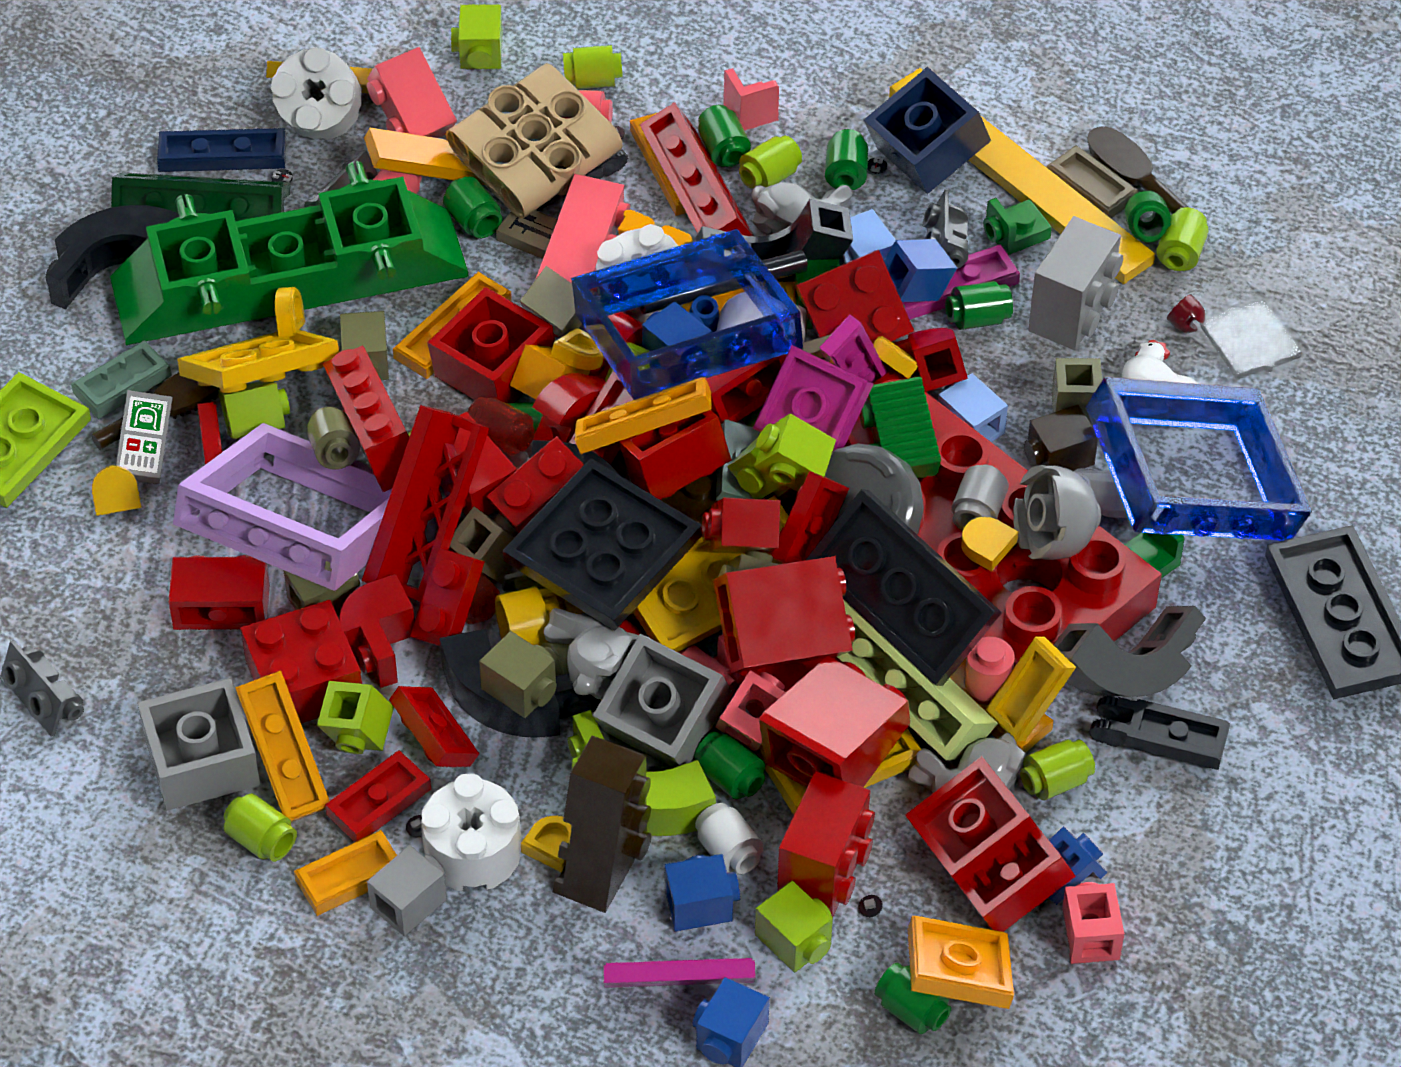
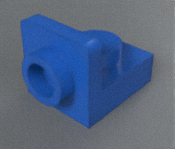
[1048,826,1108,905]

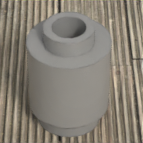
[952,465,1009,531]

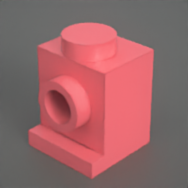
[715,670,786,753]
[1062,882,1124,964]

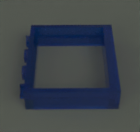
[571,229,803,400]
[1086,377,1312,541]

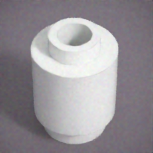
[695,803,764,874]

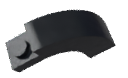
[696,199,853,283]
[45,205,179,309]
[440,628,601,738]

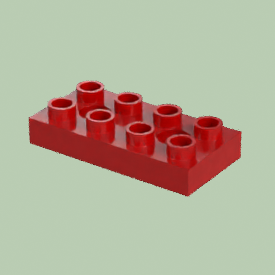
[773,369,1162,669]

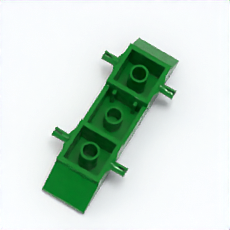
[110,161,469,346]

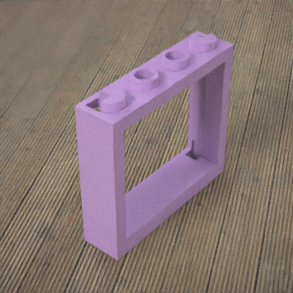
[173,423,392,591]

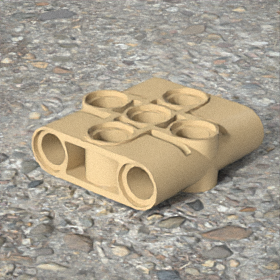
[446,63,623,219]

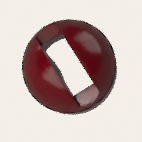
[1167,294,1205,333]

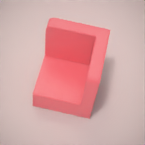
[724,68,779,131]

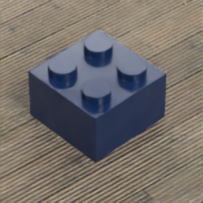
[864,67,991,194]

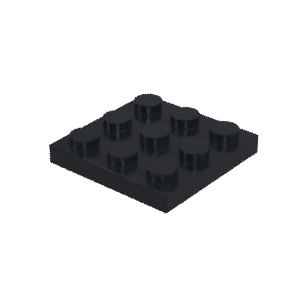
[502,458,702,631]

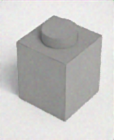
[367,845,447,937]

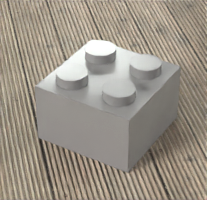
[1028,216,1123,350]
[593,633,732,768]
[137,678,260,811]

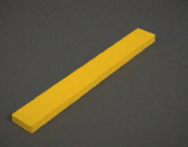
[889,68,1155,285]

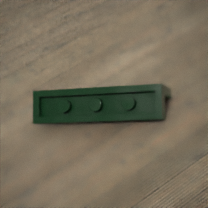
[111,172,290,221]

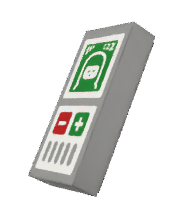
[116,390,172,484]

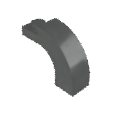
[1054,606,1206,697]

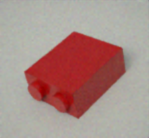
[713,556,855,674]

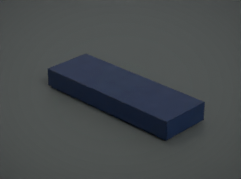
[157,128,286,172]

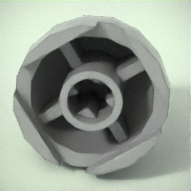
[1014,465,1101,560]

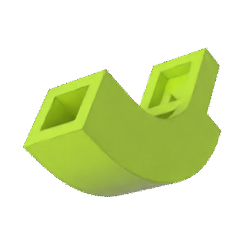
[567,710,716,836]

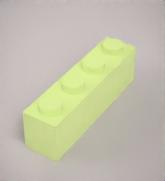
[837,599,998,760]

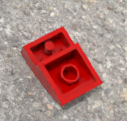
[905,756,1076,932]

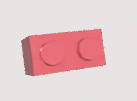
[367,47,457,138]

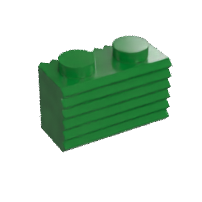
[859,376,941,478]

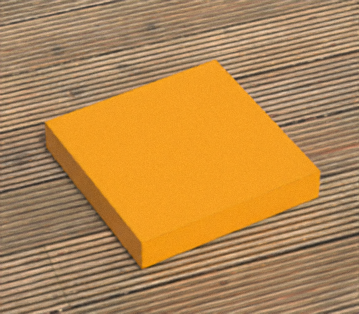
[907,915,1014,1009]

